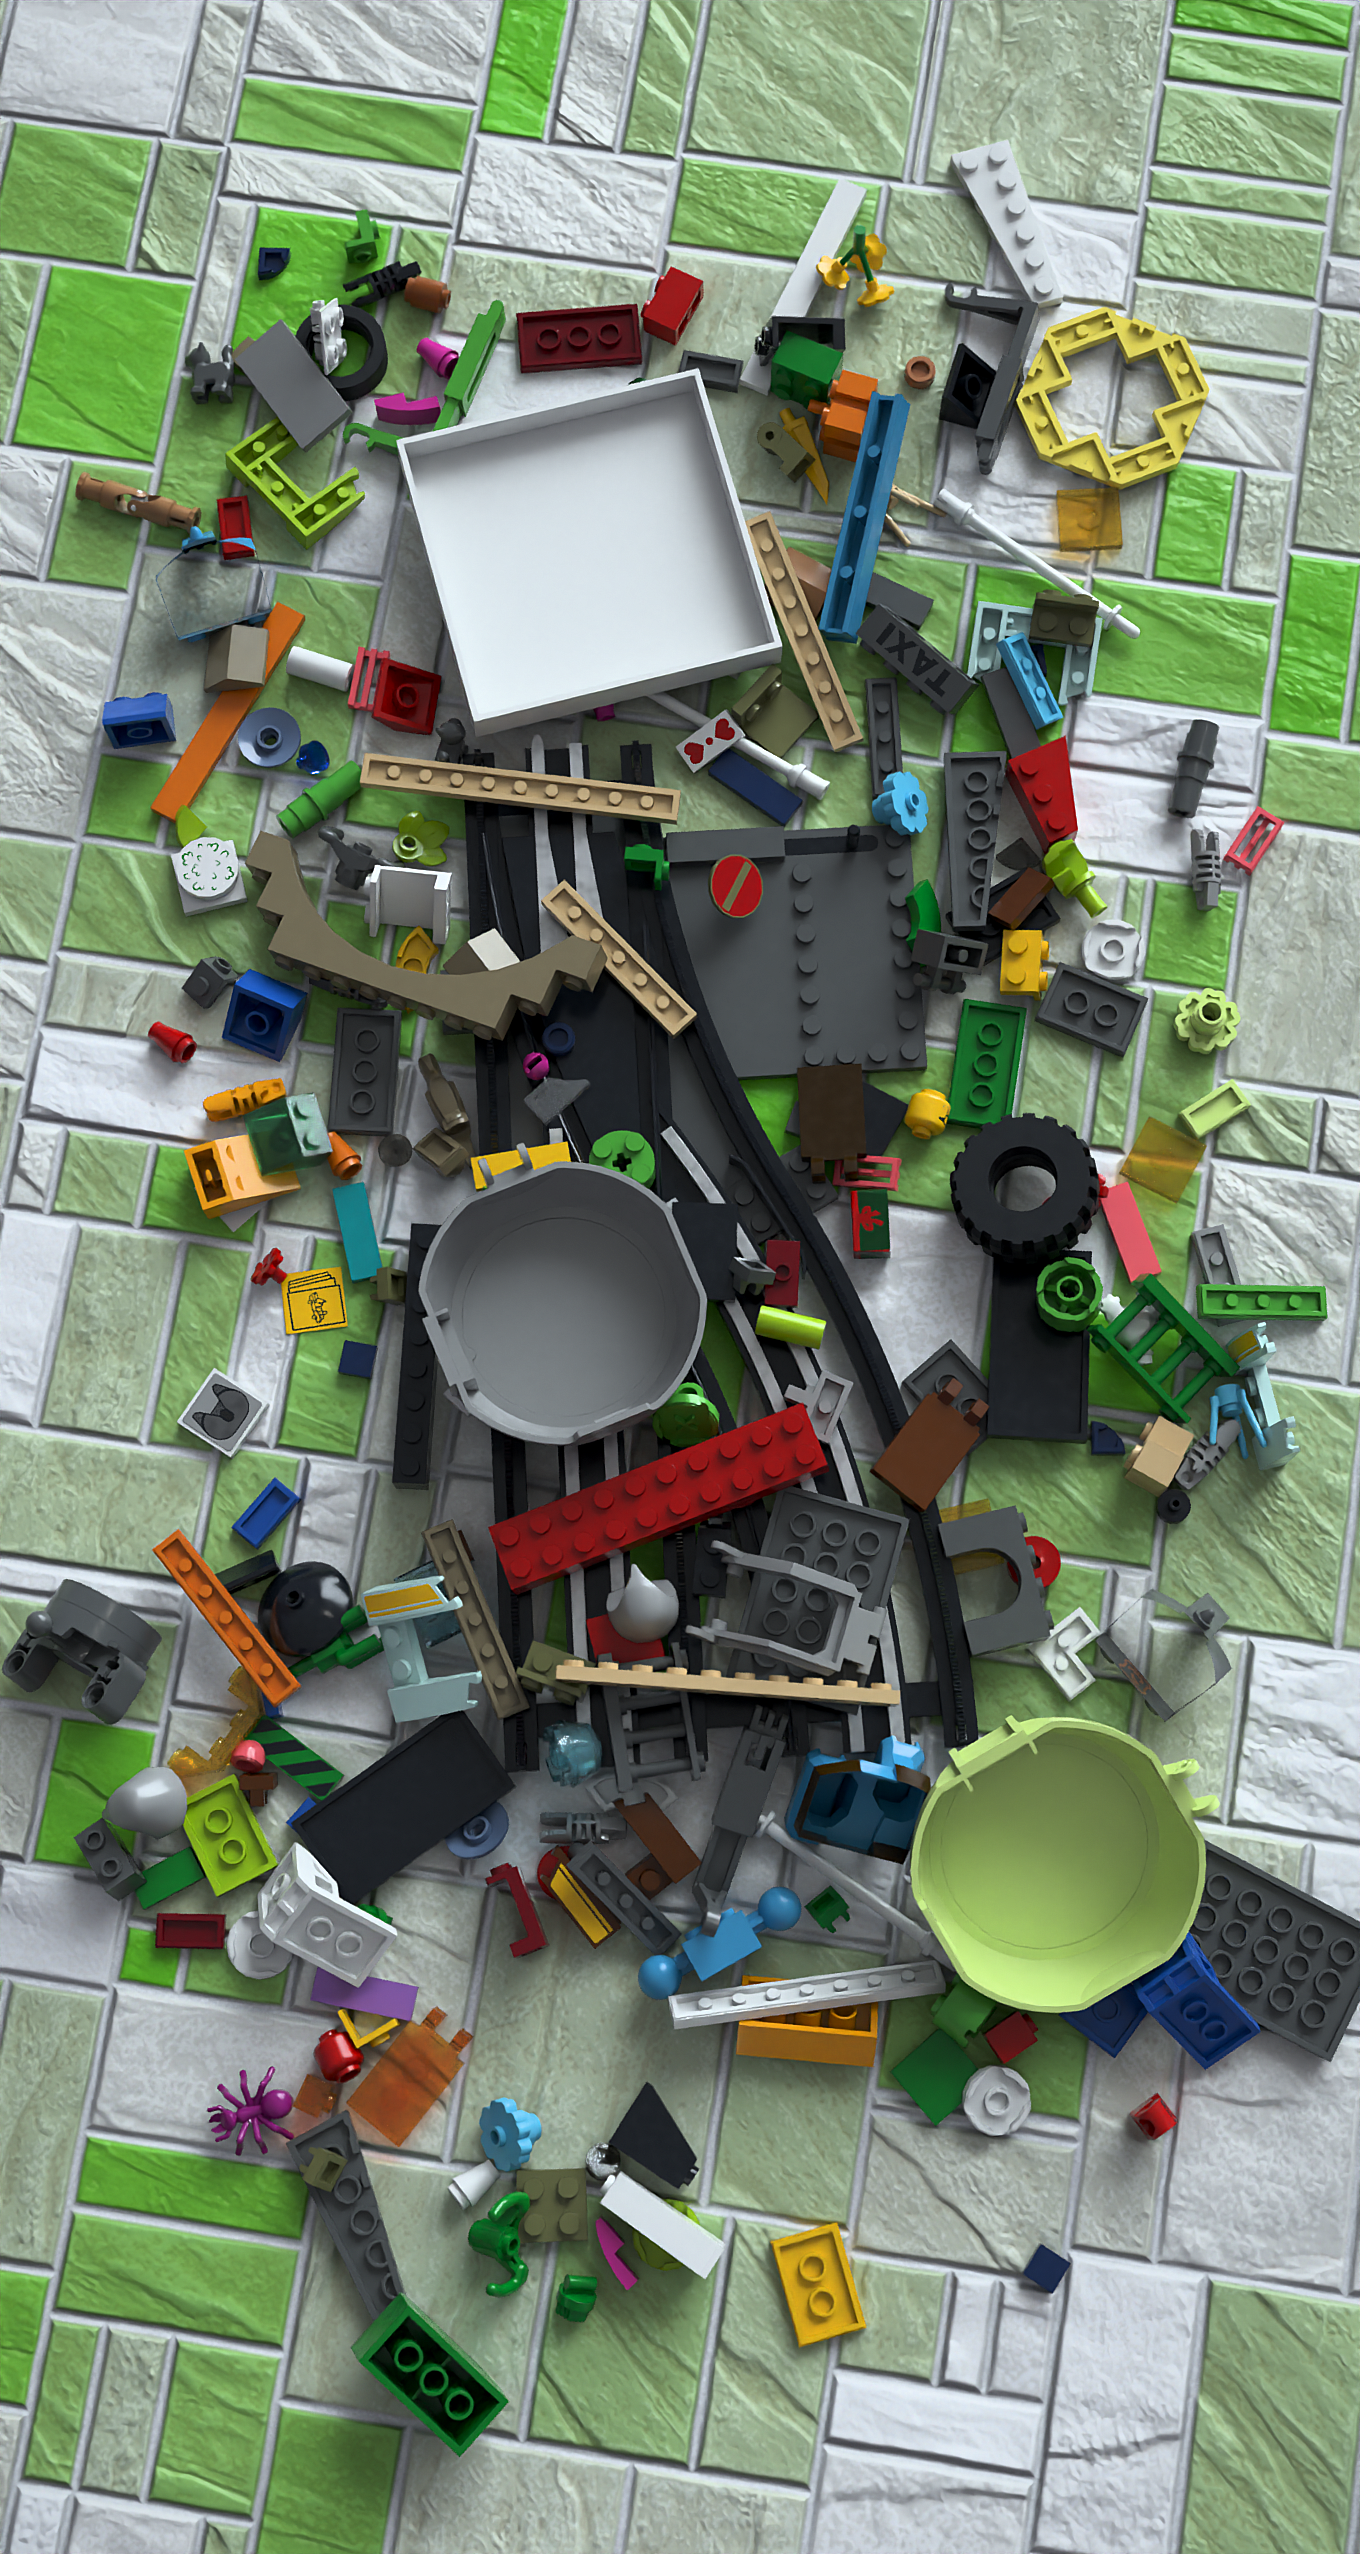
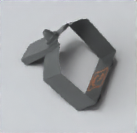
[1096,1589,1232,1721]

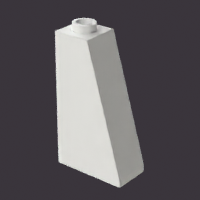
[599,2171,725,2279]

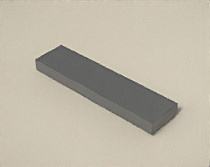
[865,677,903,801]

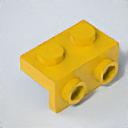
[1000,930,1049,1001]

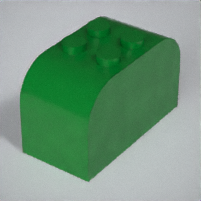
[351,2292,509,2457]

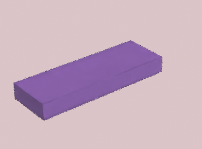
[310,1967,419,2021]

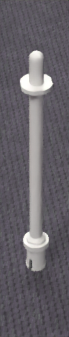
[933,488,1140,639]
[646,692,830,800]
[755,1811,956,1973]

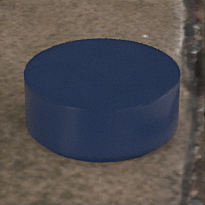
[542,1022,575,1057]

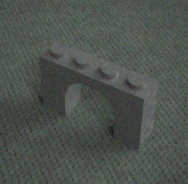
[937,1505,1054,1658]

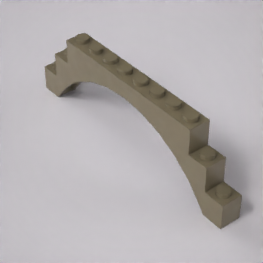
[244,831,608,1041]

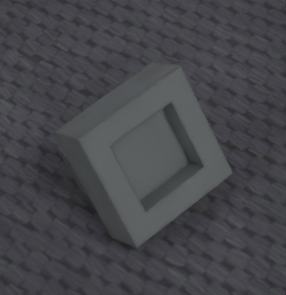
[729,1257,776,1295]

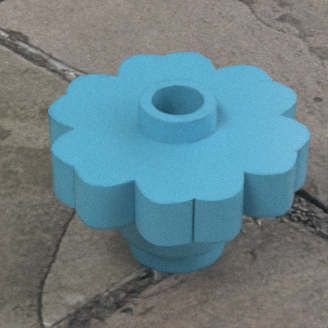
[872,771,929,836]
[479,2097,542,2172]

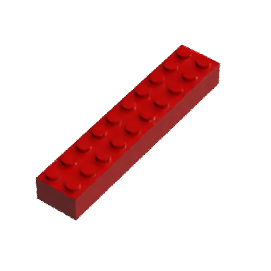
[488,1402,829,1595]

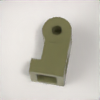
[757,422,816,483]

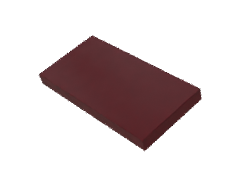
[516,304,642,374]

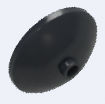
[258,1561,353,1657]

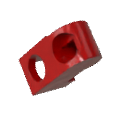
[1129,2093,1178,2140]

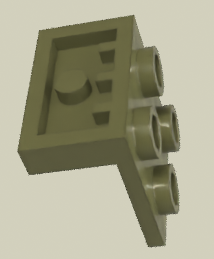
[731,663,818,759]
[516,1640,597,1706]

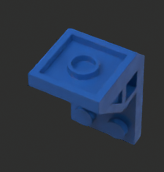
[1132,1932,1261,2070]

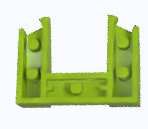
[225,416,365,550]

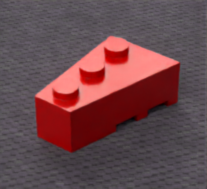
[1005,736,1078,855]

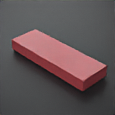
[1099,1182,1162,1284]

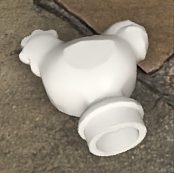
[1100,1294,1160,1366]

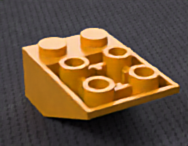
[184,1129,301,1219]

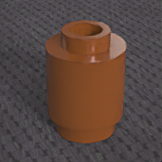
[404,276,451,314]

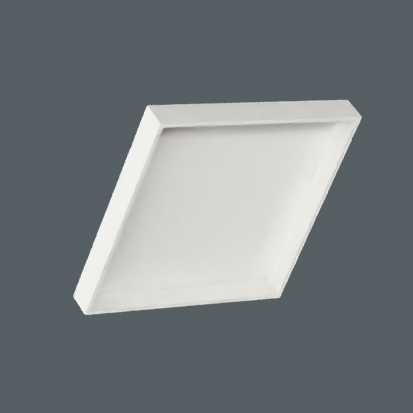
[396,368,783,737]

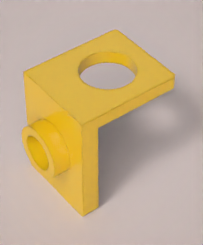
[338,2009,401,2049]

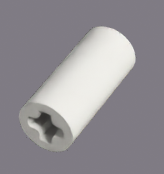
[286,646,355,692]

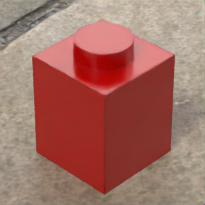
[982,2011,1038,2064]

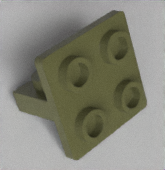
[1028,589,1099,648]

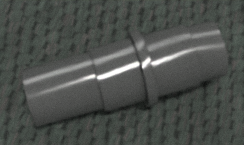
[1168,719,1220,818]

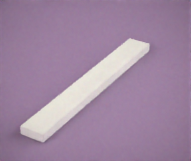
[740,178,867,396]
[668,1960,946,2030]

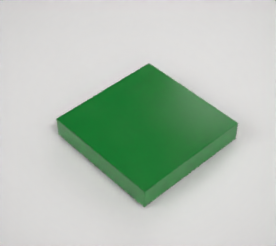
[890,2028,979,2126]

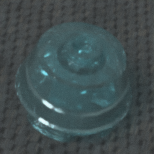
[543,1720,602,1788]

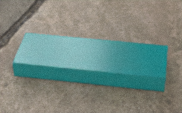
[332,1182,383,1283]

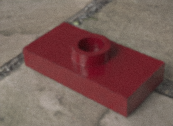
[764,1240,800,1308]

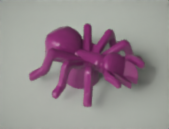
[207,2066,294,2156]

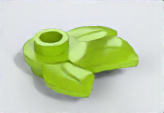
[392,811,450,867]

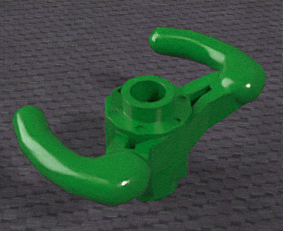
[468,2191,530,2298]

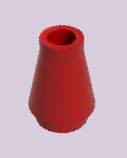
[148,1022,197,1063]

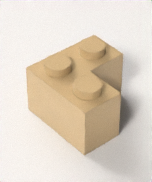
[1123,1416,1194,1497]

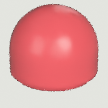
[230,1740,266,1773]

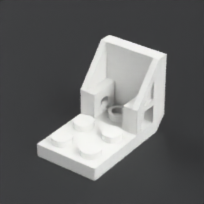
[257,1842,397,1988]

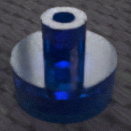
[296,740,330,775]

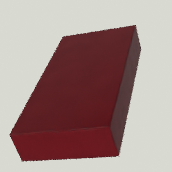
[155,1913,227,1949]

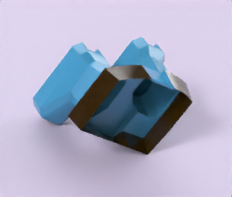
[784,1735,931,1865]

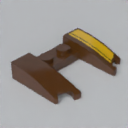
[540,1792,702,1949]

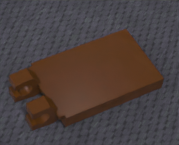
[869,1378,990,1512]

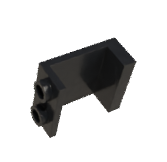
[755,316,846,366]

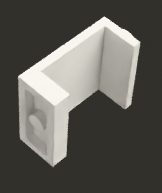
[364,865,452,944]

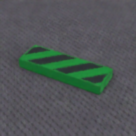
[244,1714,345,1801]

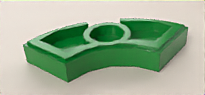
[905,879,941,967]

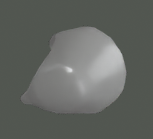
[606,1564,679,1643]
[102,1767,187,1840]

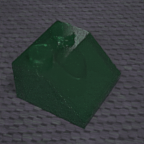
[243,1092,333,1176]

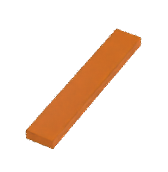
[152,1529,302,1708]

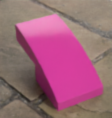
[374,392,441,425]
[595,2215,639,2291]

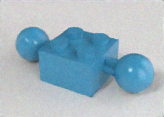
[638,1886,802,2000]

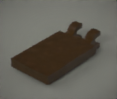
[797,1063,867,1184]

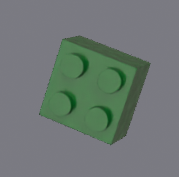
[770,330,843,410]

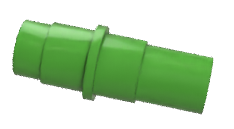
[276,760,362,839]

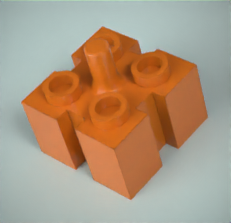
[808,370,878,462]

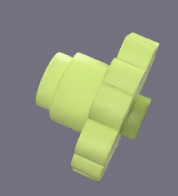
[1173,988,1241,1054]

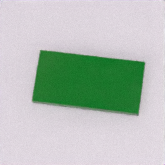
[946,999,1027,1129]

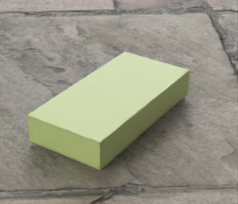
[1178,1079,1251,1142]

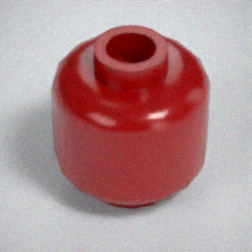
[313,2029,364,2084]

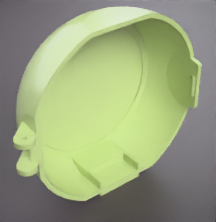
[909,1715,1220,2013]

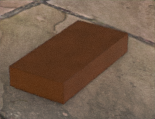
[988,867,1055,931]

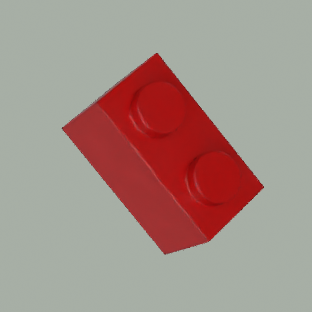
[641,266,704,346]

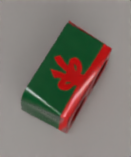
[850,1188,891,1259]

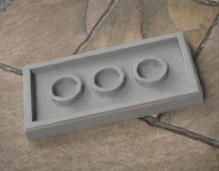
[235,319,353,452]

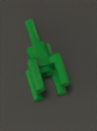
[288,1604,384,1678]

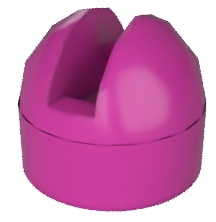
[523,1052,549,1080]

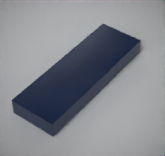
[708,748,803,828]

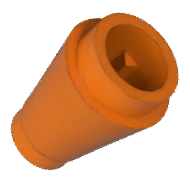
[320,1132,362,1180]

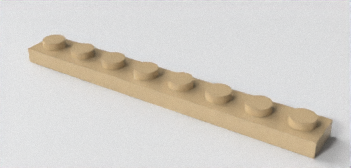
[745,511,864,753]

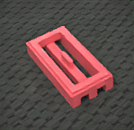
[348,647,391,712]
[1223,806,1285,876]
[832,1155,902,1192]

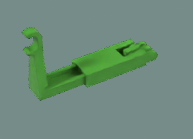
[343,300,506,456]

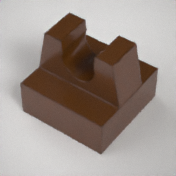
[239,1772,278,1807]

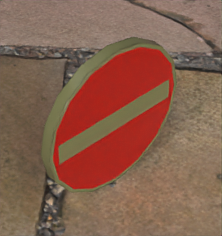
[708,854,763,918]

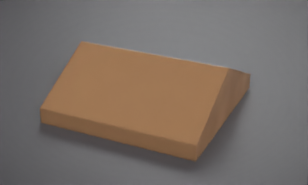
[764,547,832,622]

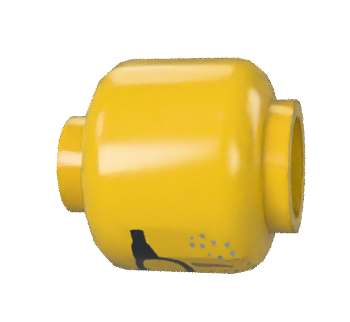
[904,1089,951,1139]

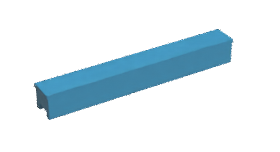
[818,391,910,644]

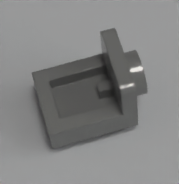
[182,956,239,1009]

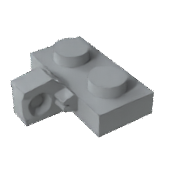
[783,1370,854,1445]

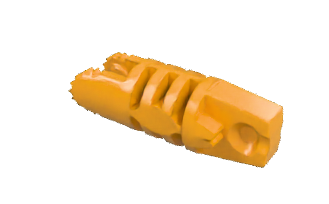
[202,1078,288,1122]

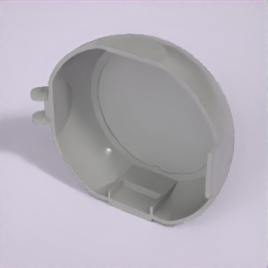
[418,1143,707,1446]

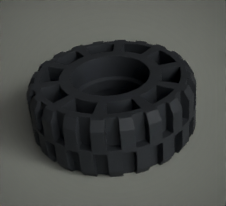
[950,1113,1100,1264]

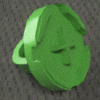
[652,1383,719,1448]

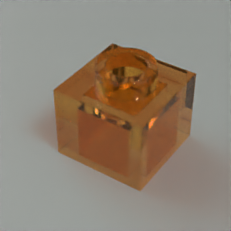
[292,2073,338,2118]

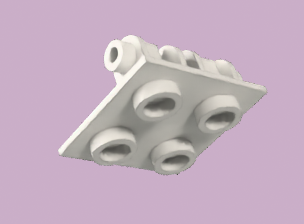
[310,298,347,375]

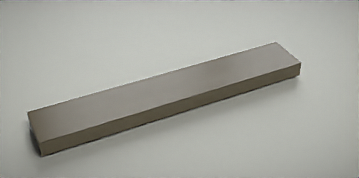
[421,1519,530,1721]

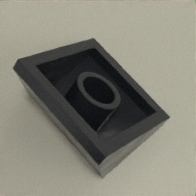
[939,343,997,429]

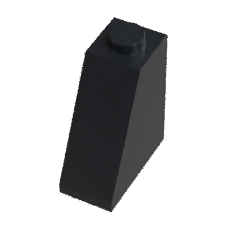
[608,2082,699,2189]

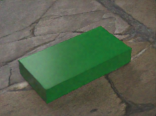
[135,1846,206,1910]

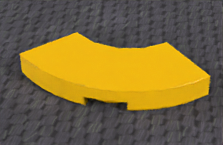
[395,925,439,1014]

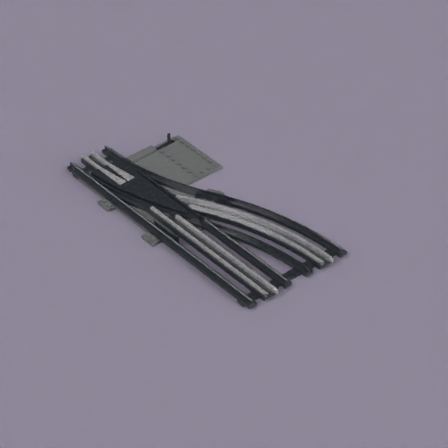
[440,734,979,1773]

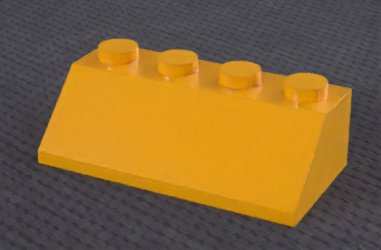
[736,1975,878,2067]

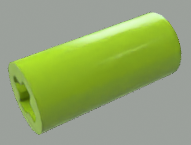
[755,1305,826,1350]

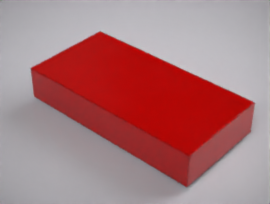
[216,495,255,560]

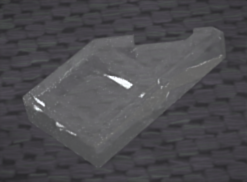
[524,1078,590,1125]

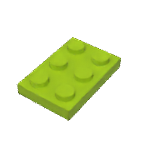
[183,1774,279,1897]

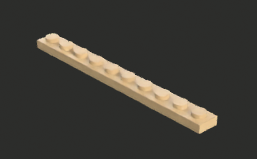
[360,753,681,825]
[555,1660,900,1707]

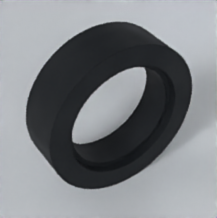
[295,304,388,401]

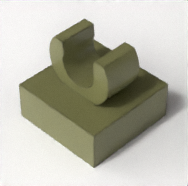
[370,1267,407,1306]
[299,2147,348,2192]

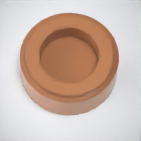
[904,356,936,389]

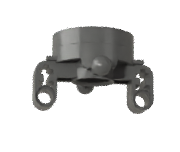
[2,1579,162,1725]

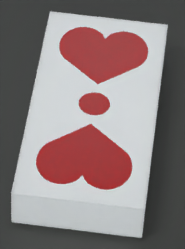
[676,710,746,773]

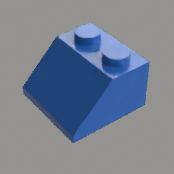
[102,692,176,749]
[222,969,308,1062]

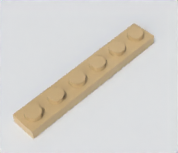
[541,880,697,1039]

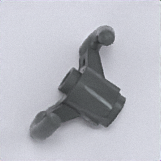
[318,826,406,890]

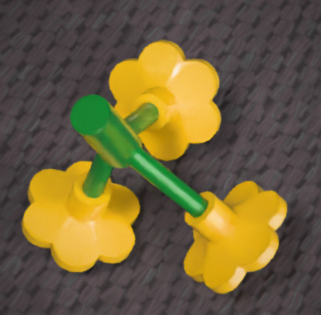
[816,225,895,307]

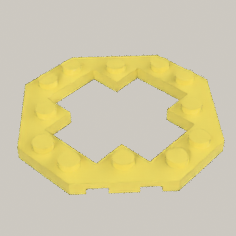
[1015,307,1210,490]

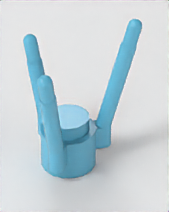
[1209,1384,1267,1459]

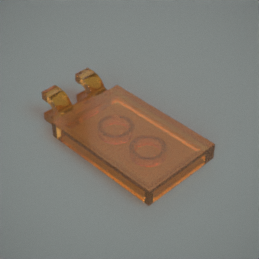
[346,2006,474,2147]

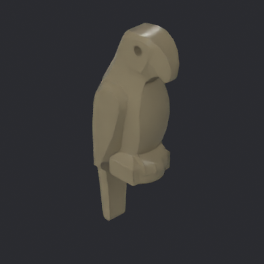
[418,1053,477,1170]

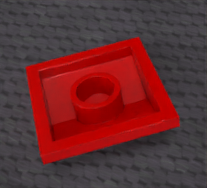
[372,657,442,736]

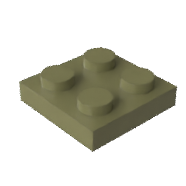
[516,2168,588,2243]

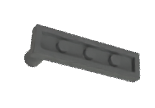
[566,1840,682,1955]

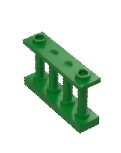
[1087,1273,1240,1424]

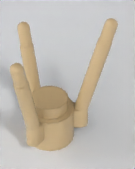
[884,484,946,547]

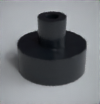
[1156,1489,1191,1524]

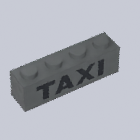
[855,604,979,715]

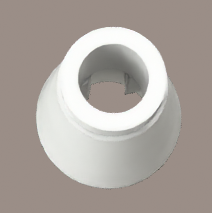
[447,2160,501,2210]

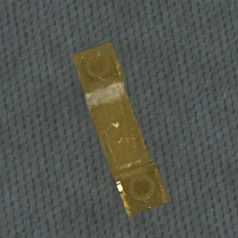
[167,1666,264,1779]

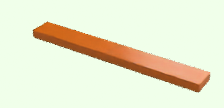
[150,602,306,823]

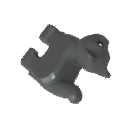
[185,342,235,404]
[435,718,469,764]

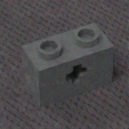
[74,1818,147,1901]

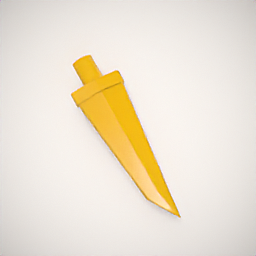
[779,408,829,504]

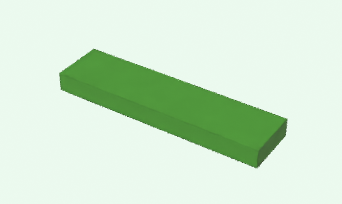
[1196,1284,1328,1321]

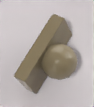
[413,1127,469,1178]

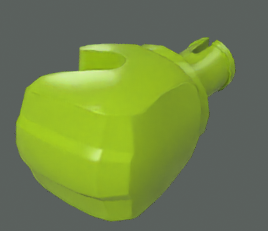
[1041,839,1108,919]

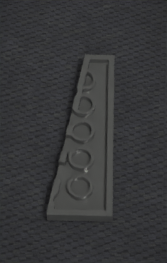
[943,751,1007,932]
[286,2109,406,2321]

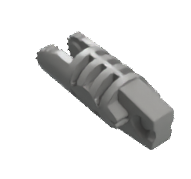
[1190,829,1221,911]
[1173,1419,1242,1490]
[539,1812,627,1844]

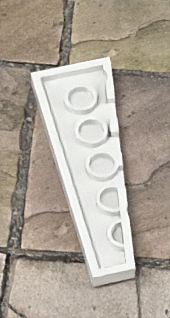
[950,140,1063,309]

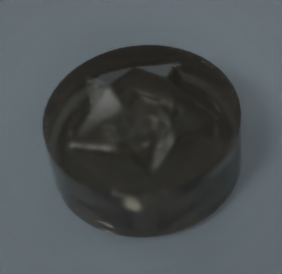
[378,1134,412,1167]
[585,2143,621,2181]

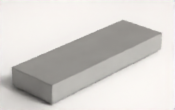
[1191,1224,1244,1327]

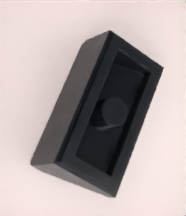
[215,1550,282,1595]

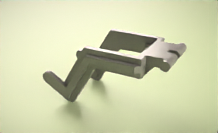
[685,1540,887,1676]

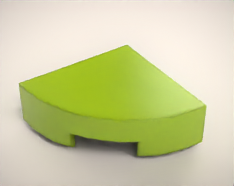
[175,805,207,849]

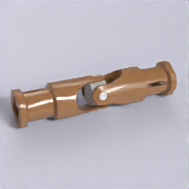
[75,472,201,534]

